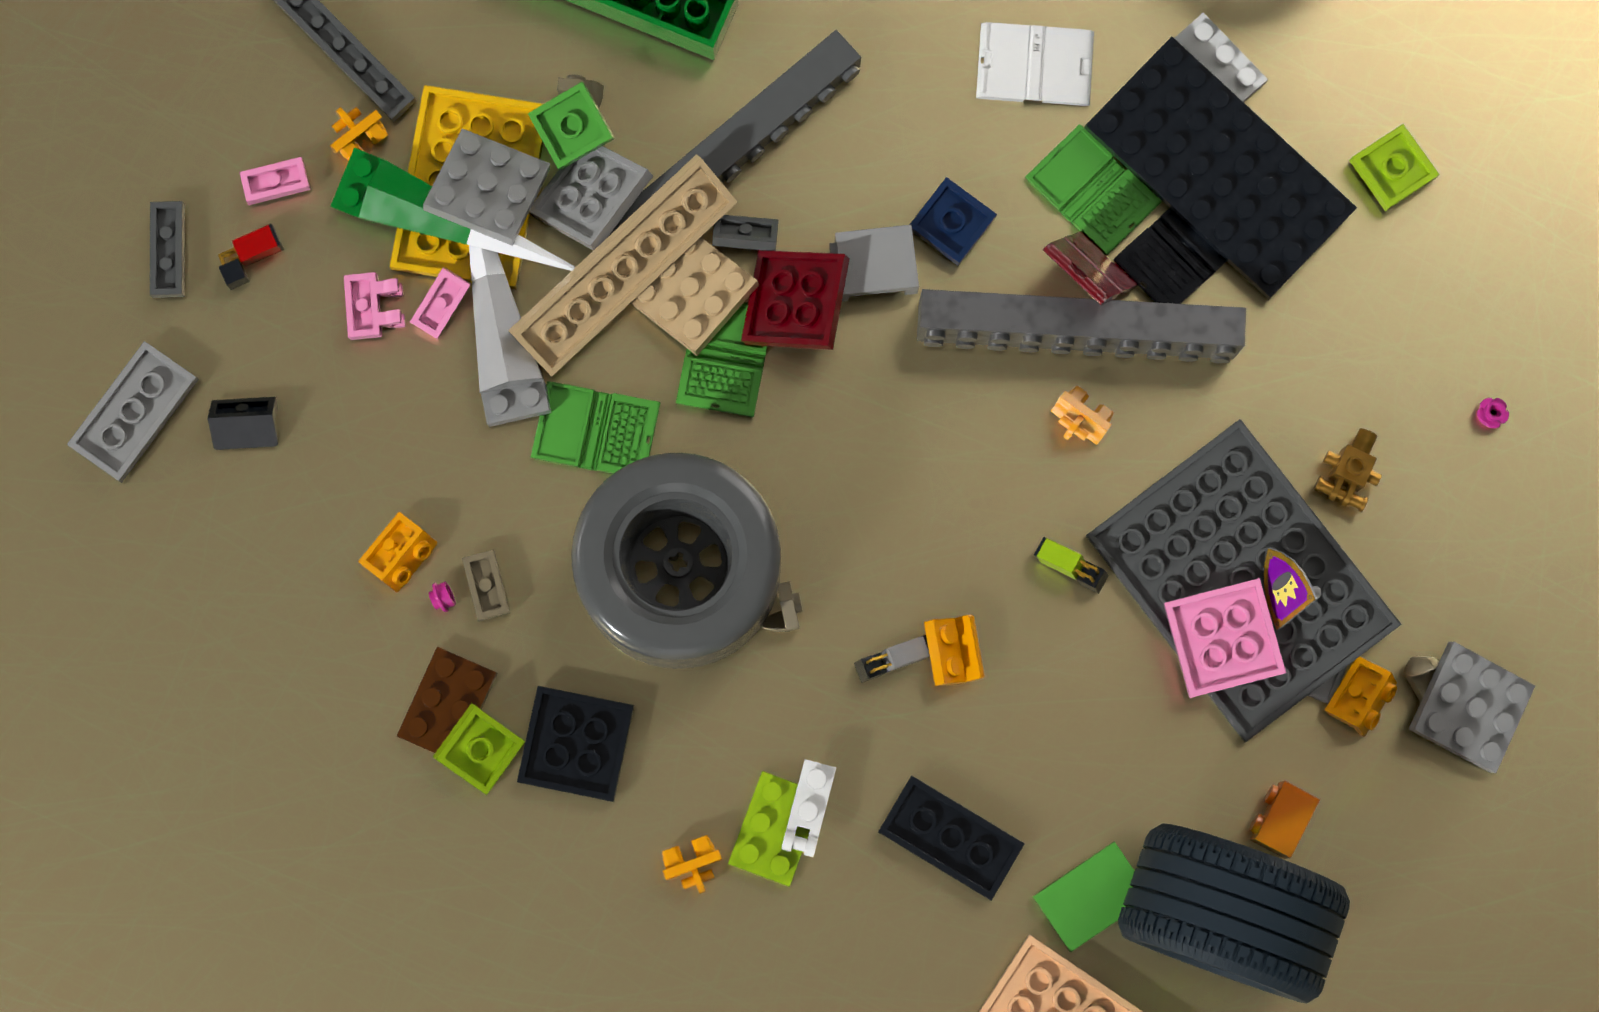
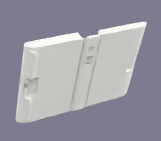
[976,22,1094,106]

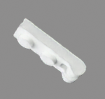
[781,759,836,857]

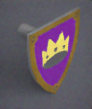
[1264,548,1321,630]

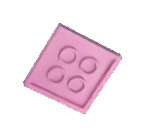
[1164,578,1286,698]

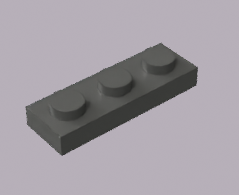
[150,201,185,298]

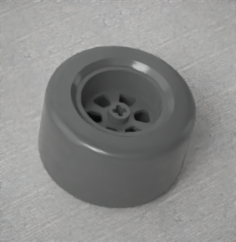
[571,453,781,669]

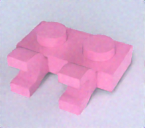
[344,272,406,340]

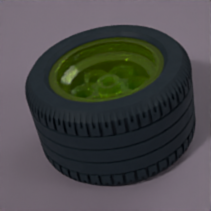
[1118,823,1350,1004]

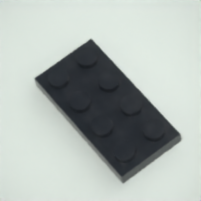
[878,775,1025,901]

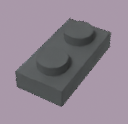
[712,215,779,251]

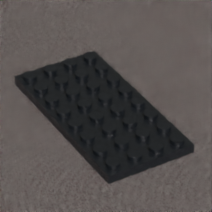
[1084,36,1357,300]

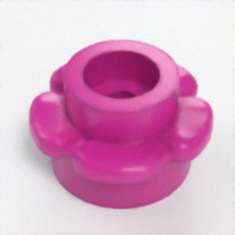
[1477,397,1509,428]
[428,581,456,612]

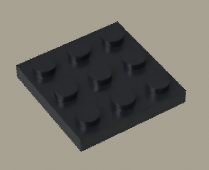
[517,686,634,802]

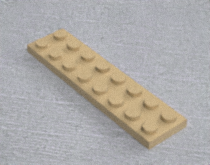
[508,154,738,377]

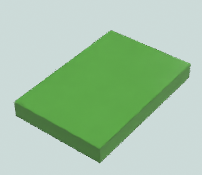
[1032,842,1134,952]

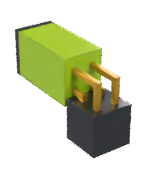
[1034,537,1108,594]

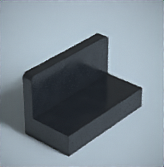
[207,397,279,450]

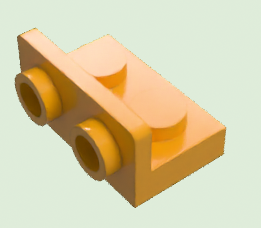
[358,512,437,592]
[924,614,985,686]
[1325,656,1397,737]

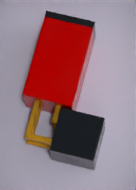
[218,224,284,290]

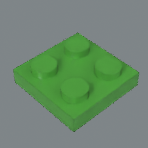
[528,82,615,170]

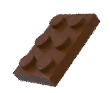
[397,647,498,753]

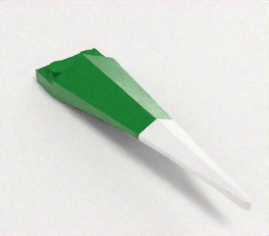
[330,148,575,271]

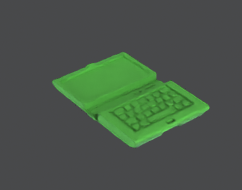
[1025,124,1162,255]
[676,302,767,417]
[531,381,660,474]

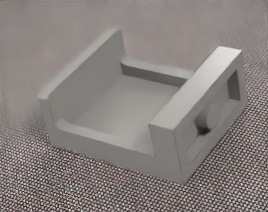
[829,225,919,301]

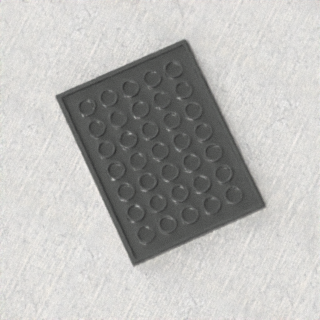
[1086,419,1402,742]

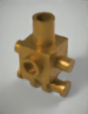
[1313,428,1382,512]

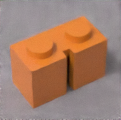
[1249,781,1320,859]

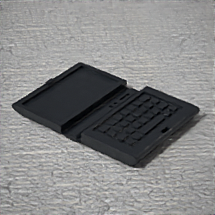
[1113,208,1227,304]

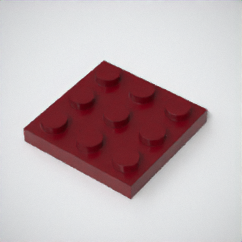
[741,250,850,350]

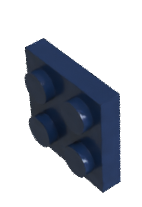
[909,177,997,266]

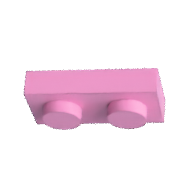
[239,157,311,205]
[410,267,471,339]

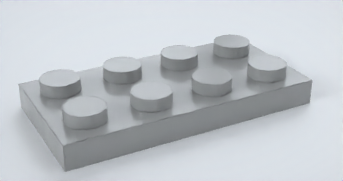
[67,341,199,483]

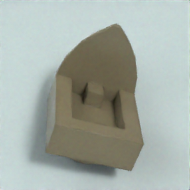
[557,75,604,108]
[761,581,802,632]
[1404,656,1439,703]

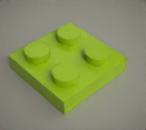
[1349,124,1440,212]
[433,703,525,795]

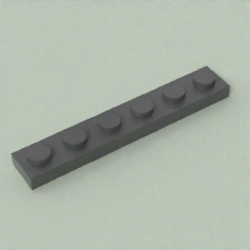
[273,0,417,122]

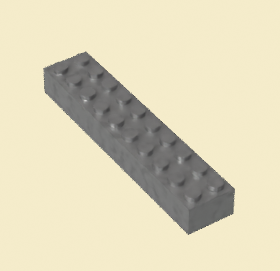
[917,289,1246,363]

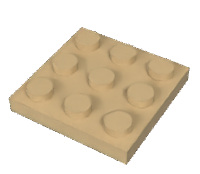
[630,237,759,356]

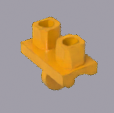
[329,107,388,161]
[1051,386,1113,445]
[662,835,723,894]

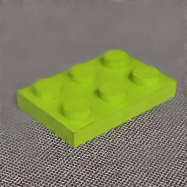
[728,771,810,887]

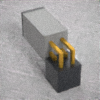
[854,635,930,683]

